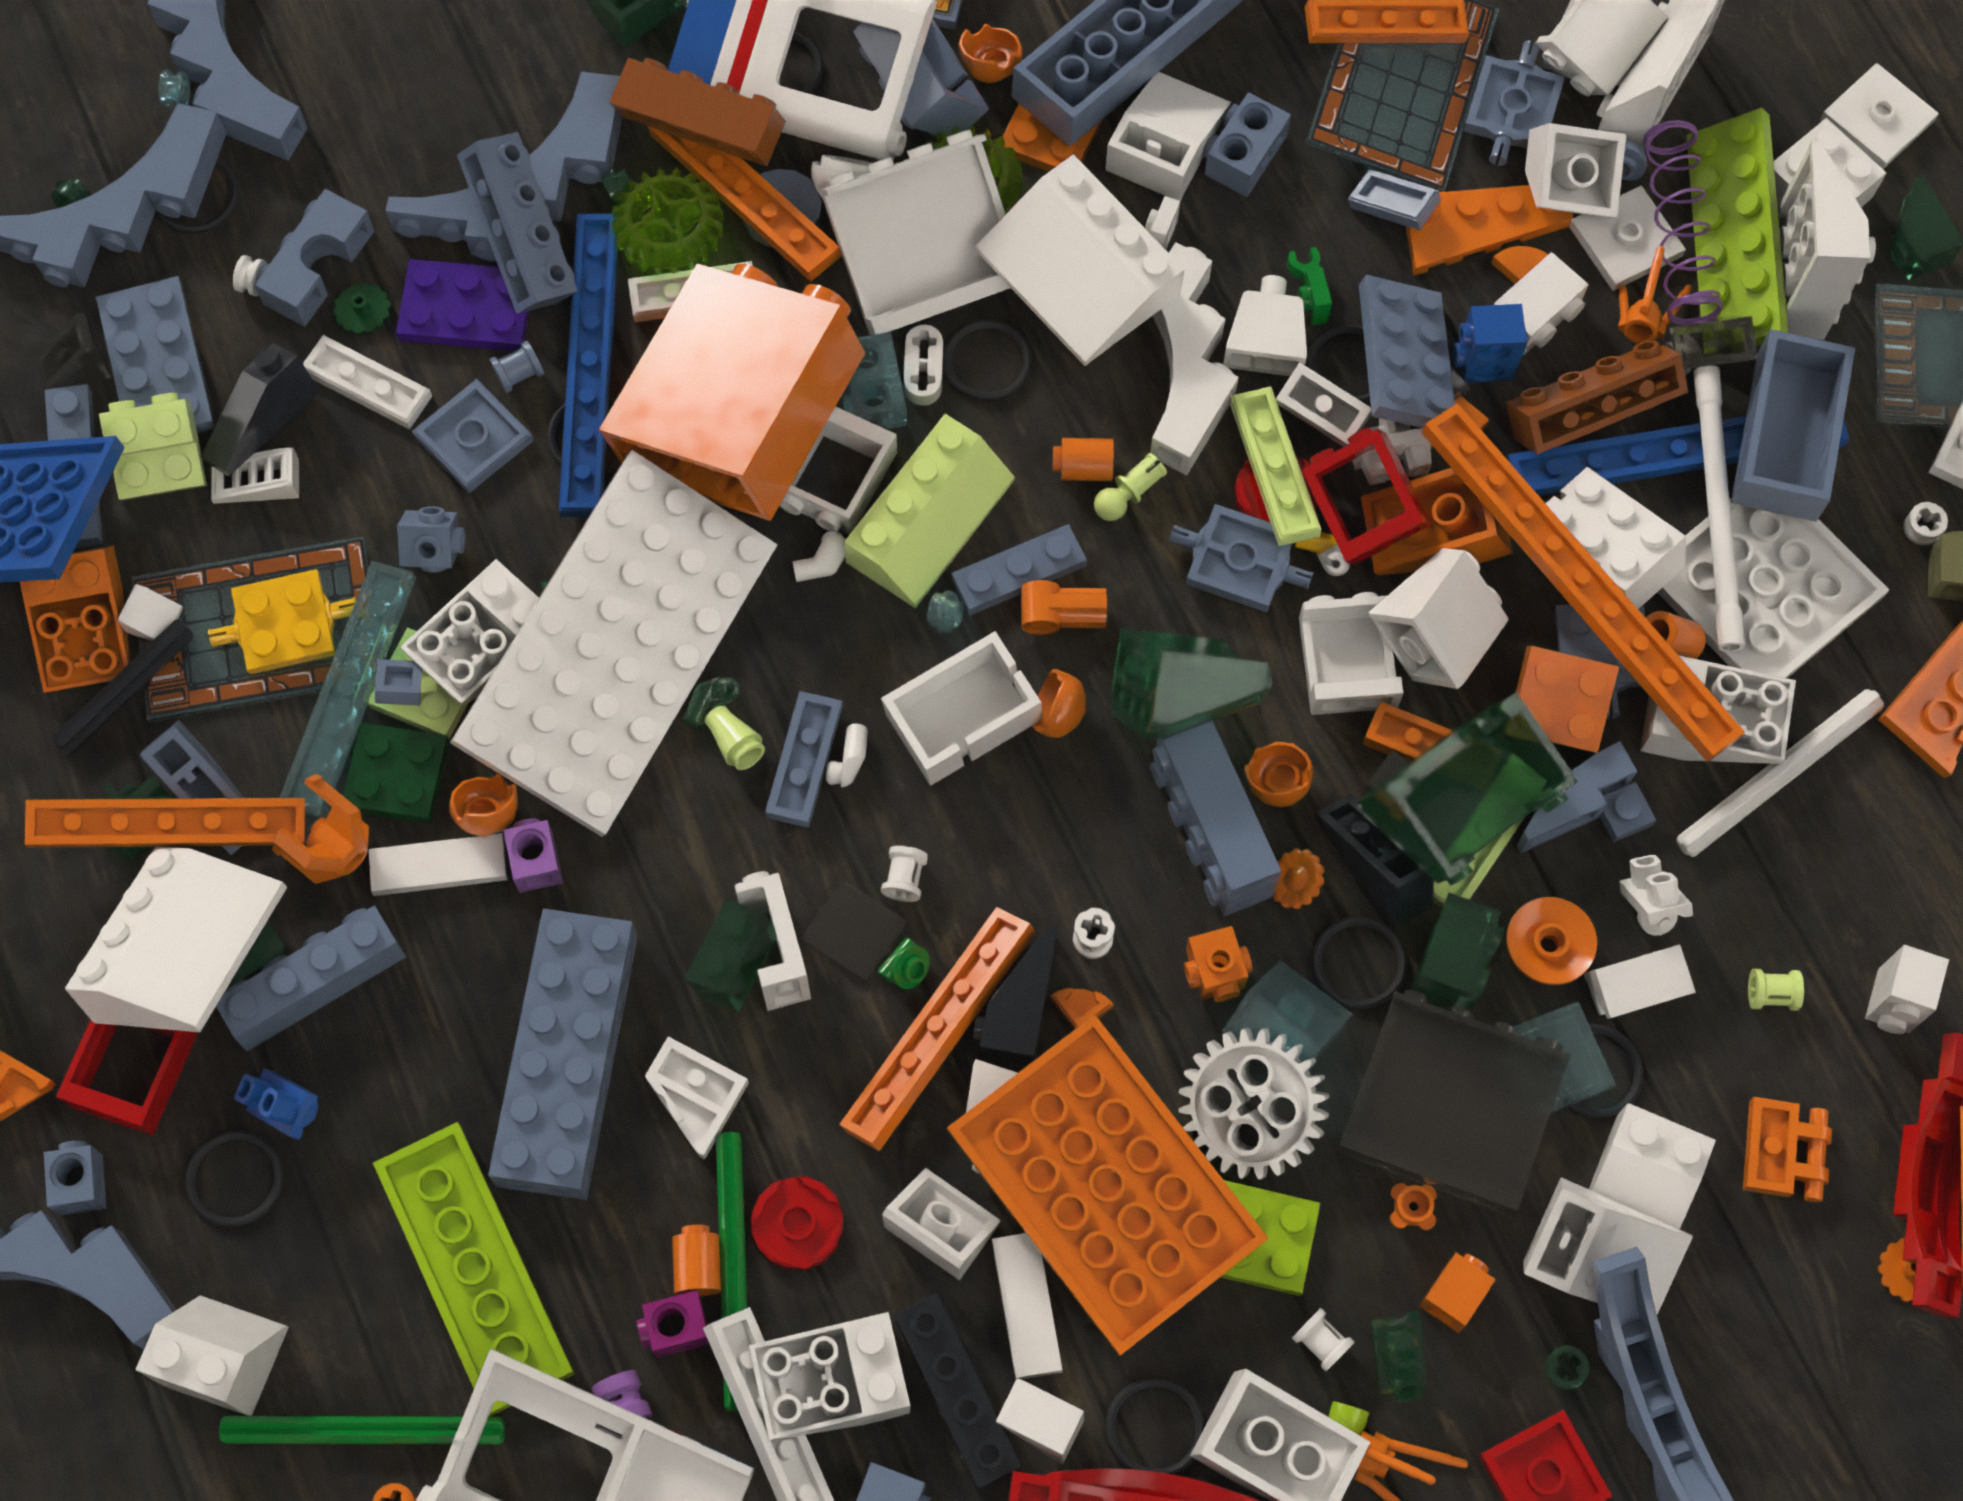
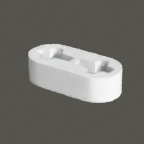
[904,325,943,406]

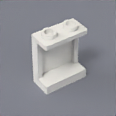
[1535,0,1668,96]
[1299,592,1403,715]
[735,871,811,1011]

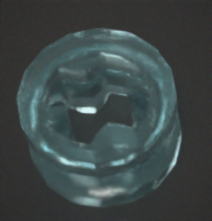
[158,69,190,107]

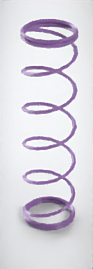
[1643,120,1723,326]

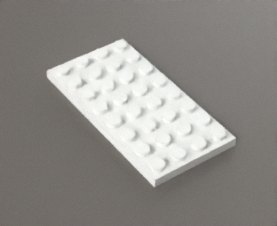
[450,450,777,837]

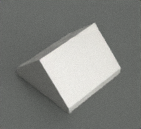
[882,1168,1001,1281]

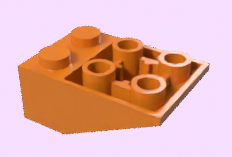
[19,545,131,693]

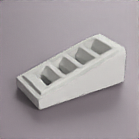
[211,447,299,504]

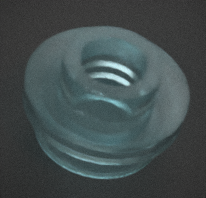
[927,590,963,634]

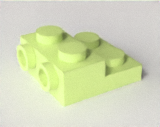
[99,393,207,501]

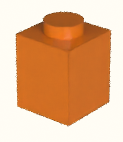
[1419,1252,1496,1333]

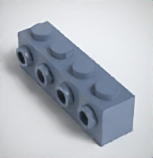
[457,132,578,314]
[216,905,406,1051]

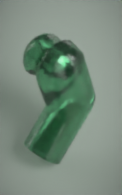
[682,676,740,729]

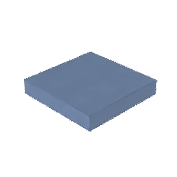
[412,379,534,493]

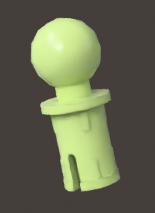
[1094,453,1167,521]

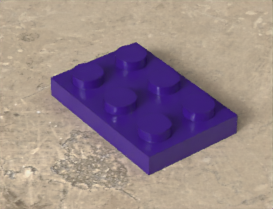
[396,259,530,351]

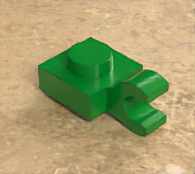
[1287,247,1332,326]

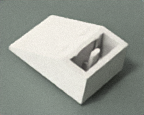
[1105,72,1231,201]
[400,559,539,706]
[1640,655,1796,764]
[1523,1178,1693,1314]
[749,1312,910,1441]

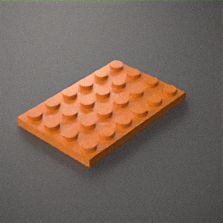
[947,1015,1269,1356]

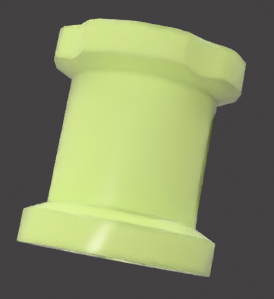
[1748,969,1804,1011]

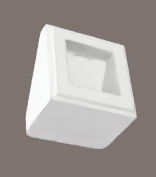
[118,584,183,641]

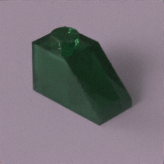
[1889,176,1963,280]

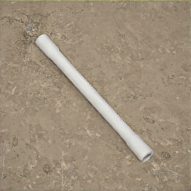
[1694,365,1745,652]

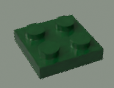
[343,723,450,824]

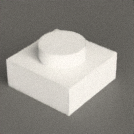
[1145,196,1180,250]

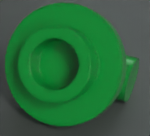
[877,937,930,989]

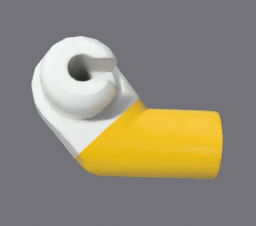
[1295,532,1350,576]

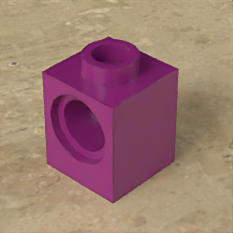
[637,1290,710,1358]

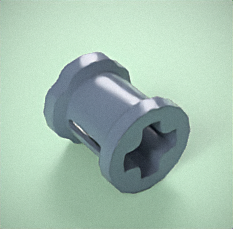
[489,340,544,393]

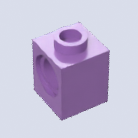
[503,818,563,893]

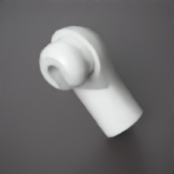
[792,531,846,582]
[826,724,868,787]

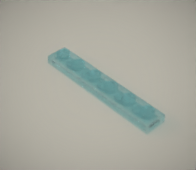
[279,561,416,818]

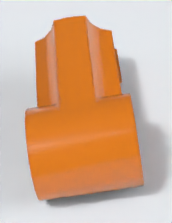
[1021,580,1107,635]

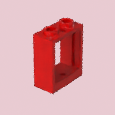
[1301,428,1432,565]
[56,1020,197,1136]

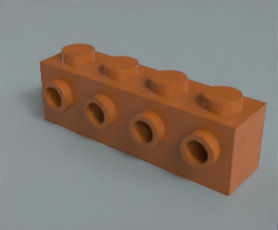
[609,58,786,166]
[1506,341,1688,455]

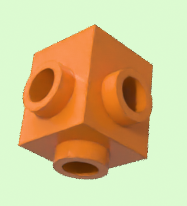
[1184,926,1253,1002]

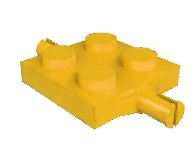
[208,569,360,675]

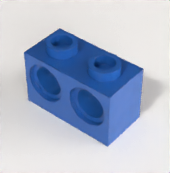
[1453,304,1527,383]

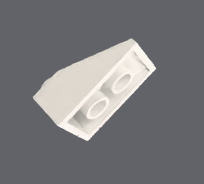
[1589,1103,1716,1229]
[1190,1369,1371,1501]

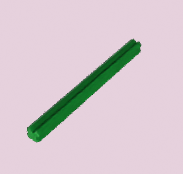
[716,1132,747,1412]
[219,1416,505,1444]

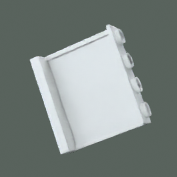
[820,129,1010,336]

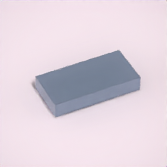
[1348,169,1441,230]

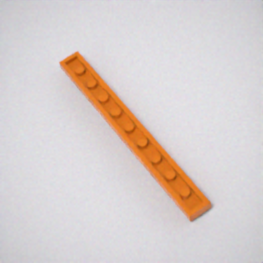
[1421,403,1745,763]

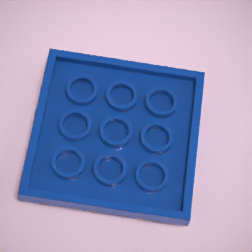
[0,436,125,582]

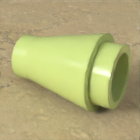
[705,706,765,770]

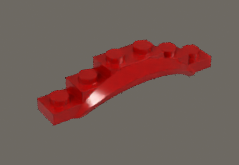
[1893,1033,1963,1318]
[1009,1468,1259,1501]

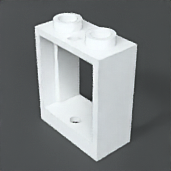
[779,406,897,535]

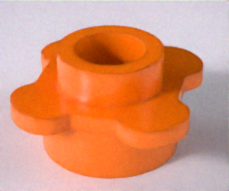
[1390,1183,1437,1231]

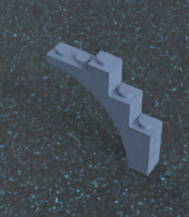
[147,0,308,161]
[385,72,622,262]
[0,103,227,287]
[0,1210,177,1350]
[1592,1246,1734,1501]

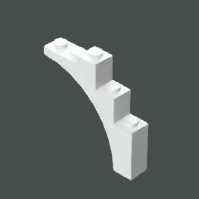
[1150,242,1239,475]

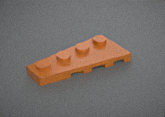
[1878,620,1963,778]

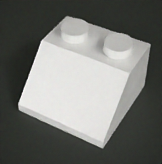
[1525,123,1626,218]

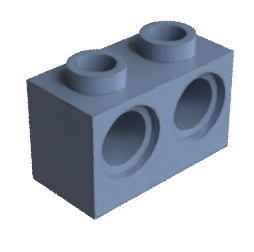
[1203,92,1291,197]

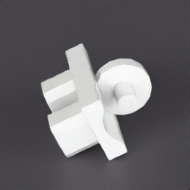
[1352,418,1432,485]
[1620,855,1693,936]

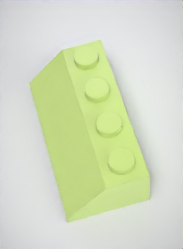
[844,414,1015,608]

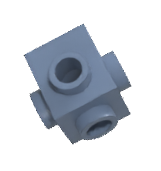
[397,506,465,572]

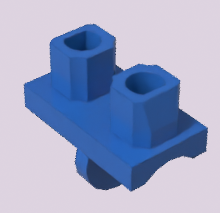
[234,1068,318,1139]

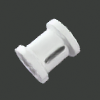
[881,846,928,902]
[1073,908,1115,959]
[1292,1308,1355,1371]

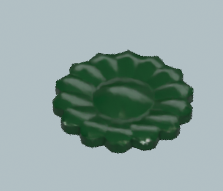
[333,282,392,336]

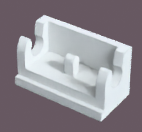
[1584,945,1696,1019]

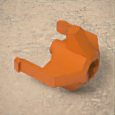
[272,774,369,884]

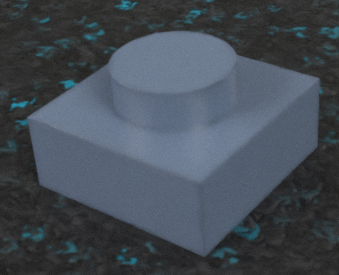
[375,659,422,706]
[1600,782,1656,843]

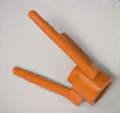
[1618,246,1692,344]
[1354,1431,1468,1501]

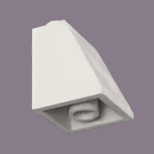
[1368,548,1509,689]
[136,1295,289,1416]

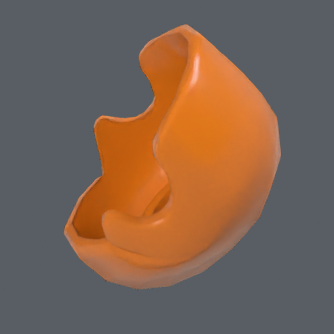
[958,24,1023,83]
[1031,669,1087,738]
[1244,742,1314,808]
[449,774,518,837]

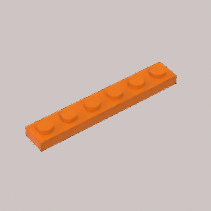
[647,126,842,282]
[25,798,306,848]
[839,907,1036,1151]

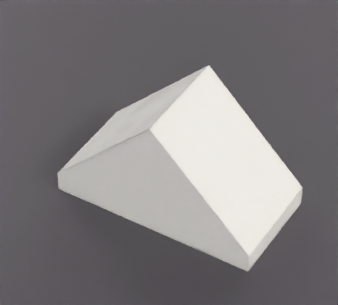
[996,1379,1084,1464]

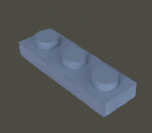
[951,524,1087,616]
[765,691,843,828]

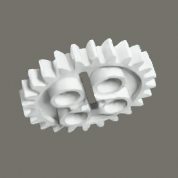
[1179,1027,1330,1179]

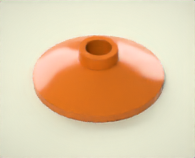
[1506,897,1597,985]

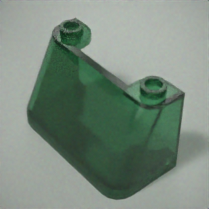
[1111,628,1272,740]
[1356,692,1578,886]

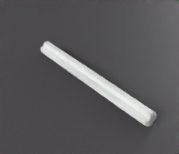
[1676,689,1884,857]

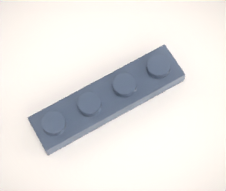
[45,384,102,548]

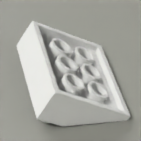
[1596,0,1725,148]
[1778,141,1876,340]
[975,154,1185,366]
[65,847,287,1032]

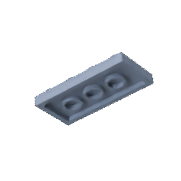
[1359,275,1455,428]
[96,276,216,433]

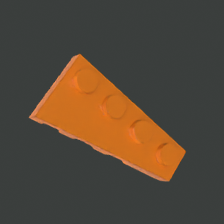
[1406,185,1574,276]

